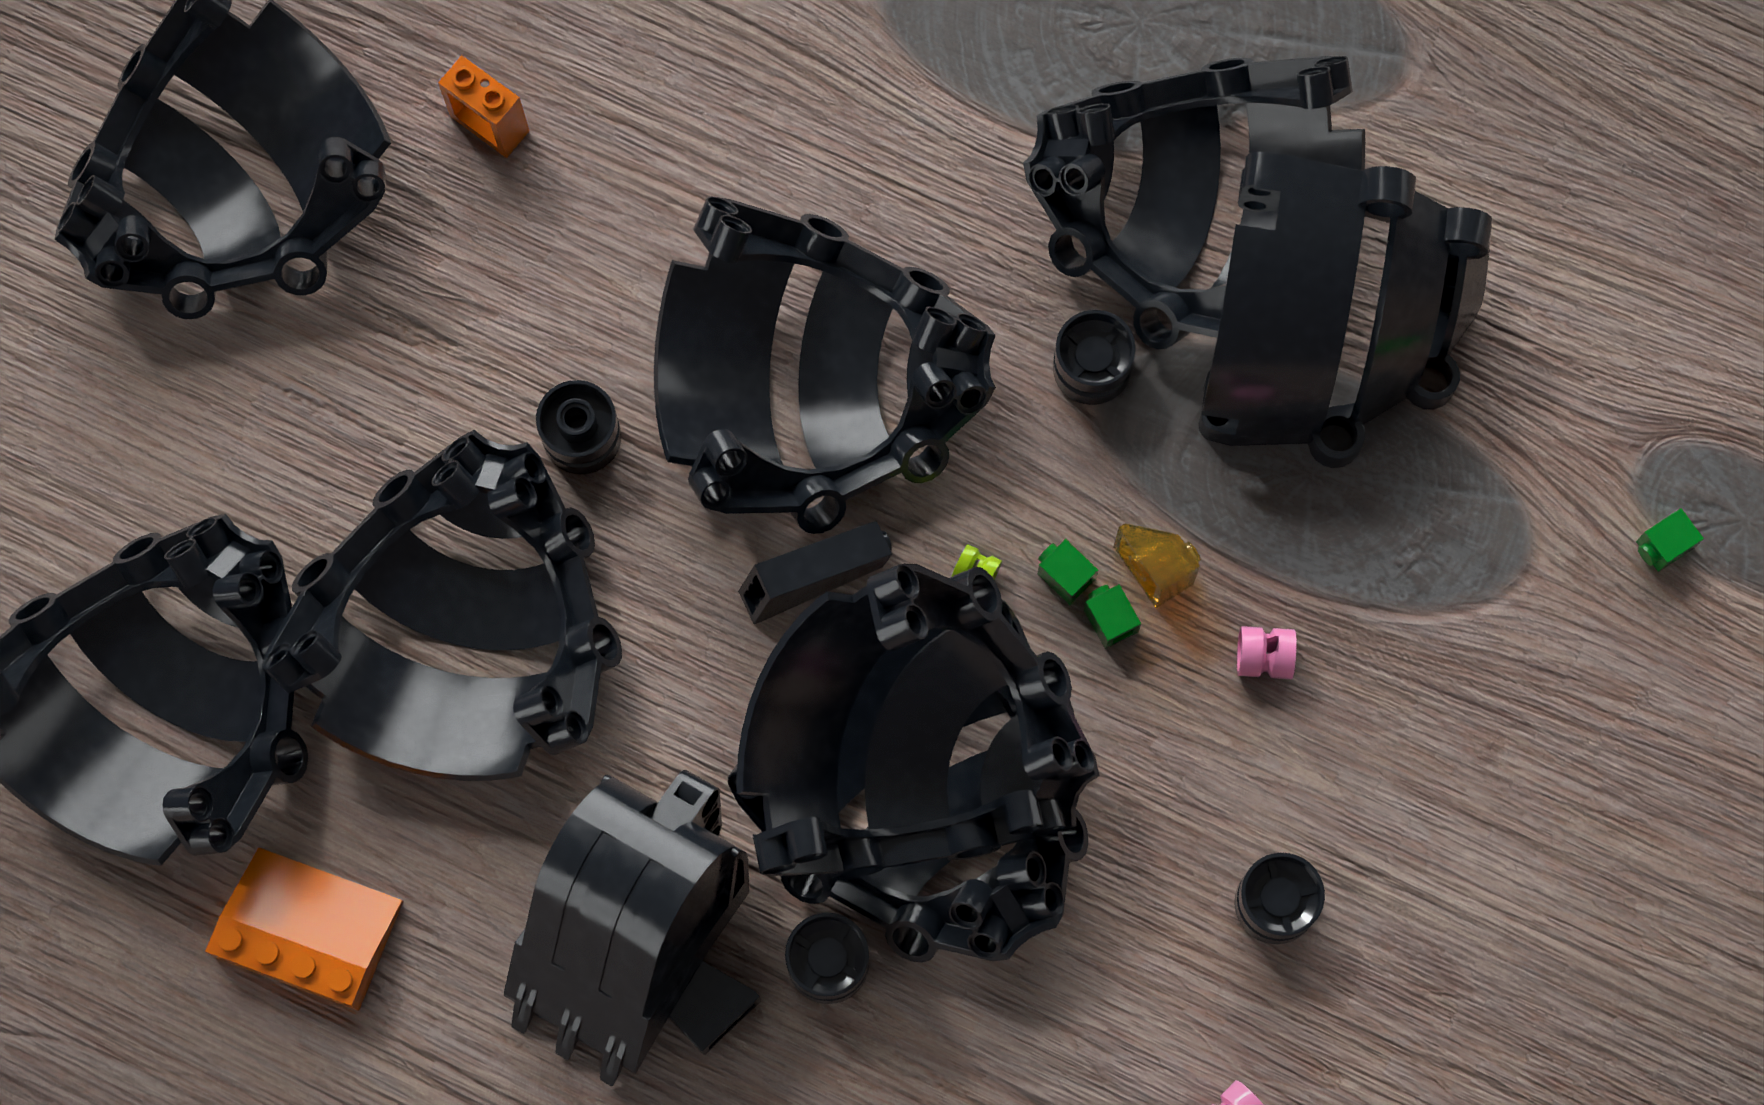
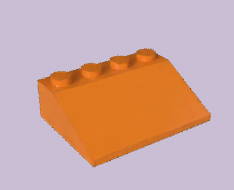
[205,847,403,1011]

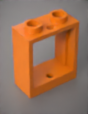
[438,55,530,158]

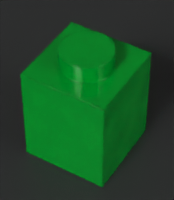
[1636,508,1704,572]
[1037,539,1099,605]
[1084,584,1141,649]

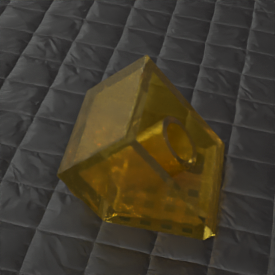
[1113,523,1201,608]

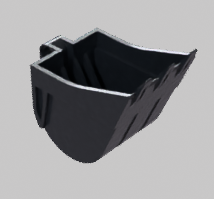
[504,770,749,1086]

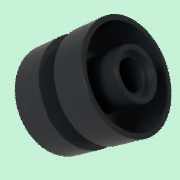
[1053,310,1136,405]
[536,380,621,475]
[1234,852,1325,944]
[785,913,869,1004]

